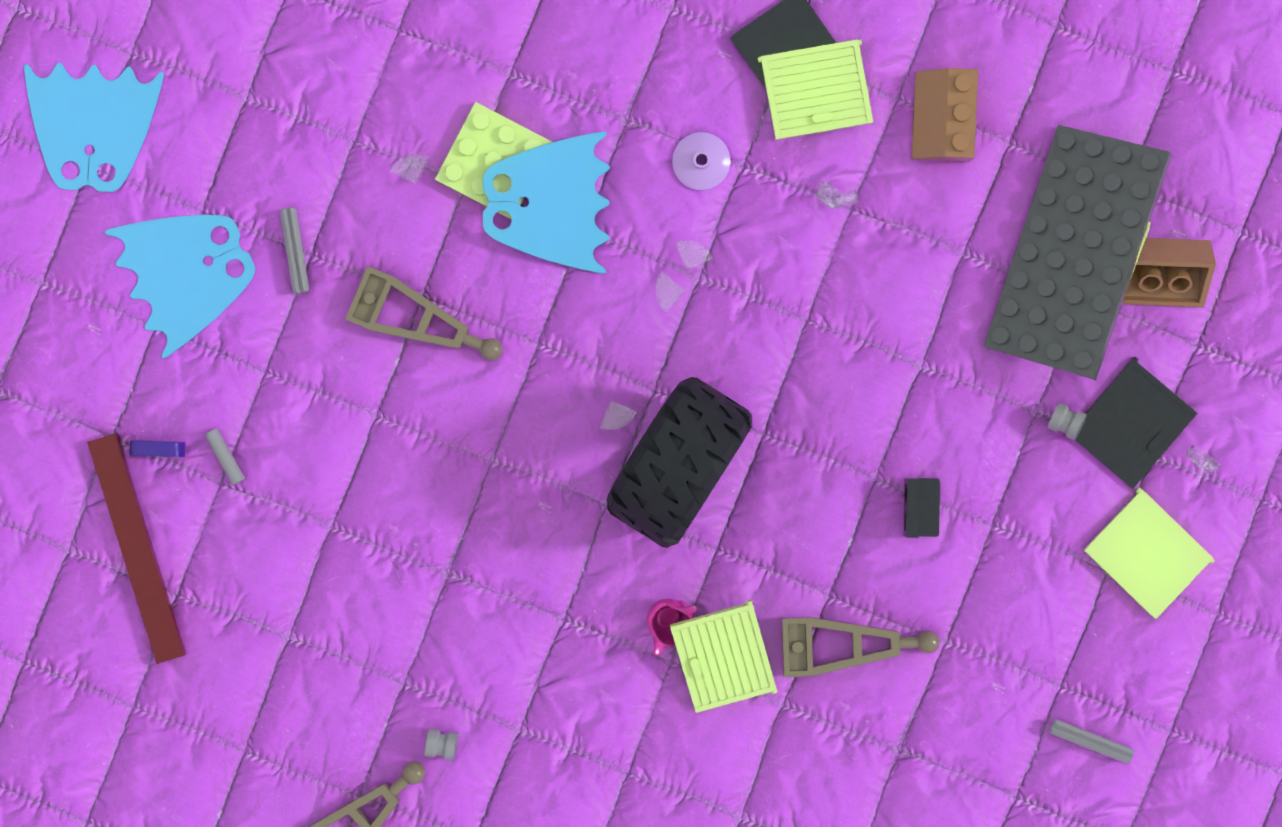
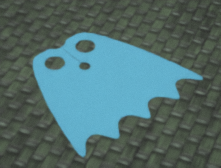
[24,63,164,192]
[483,131,610,273]
[105,215,255,358]

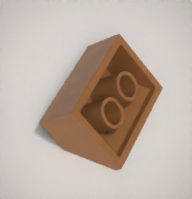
[911,68,978,162]
[1122,238,1216,307]

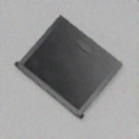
[730,0,836,90]
[1070,356,1198,489]

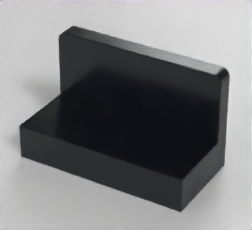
[903,478,940,538]

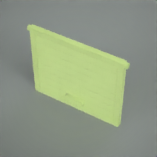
[758,39,873,140]
[1083,487,1215,619]
[670,599,777,713]

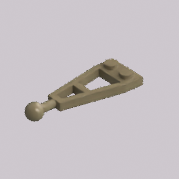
[345,266,503,361]
[781,617,940,677]
[308,761,426,827]

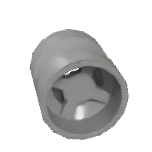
[1047,402,1087,441]
[424,728,459,761]

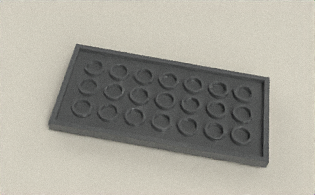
[984,125,1172,381]

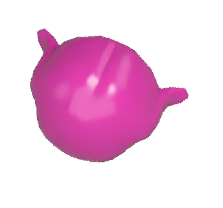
[646,598,696,656]

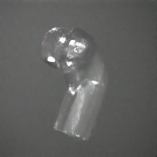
[816,180,858,209]

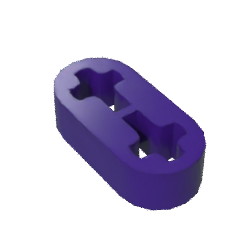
[130,440,185,457]

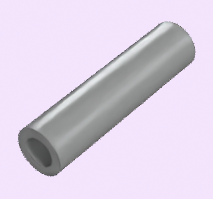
[205,428,245,486]

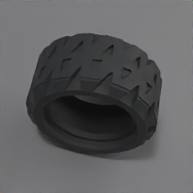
[607,377,752,548]

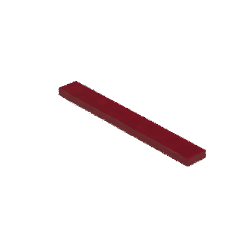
[87,433,186,664]

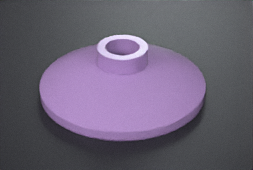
[672,132,730,191]

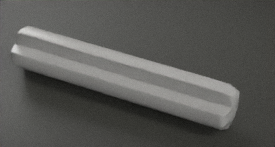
[280,207,309,294]
[1049,719,1134,764]

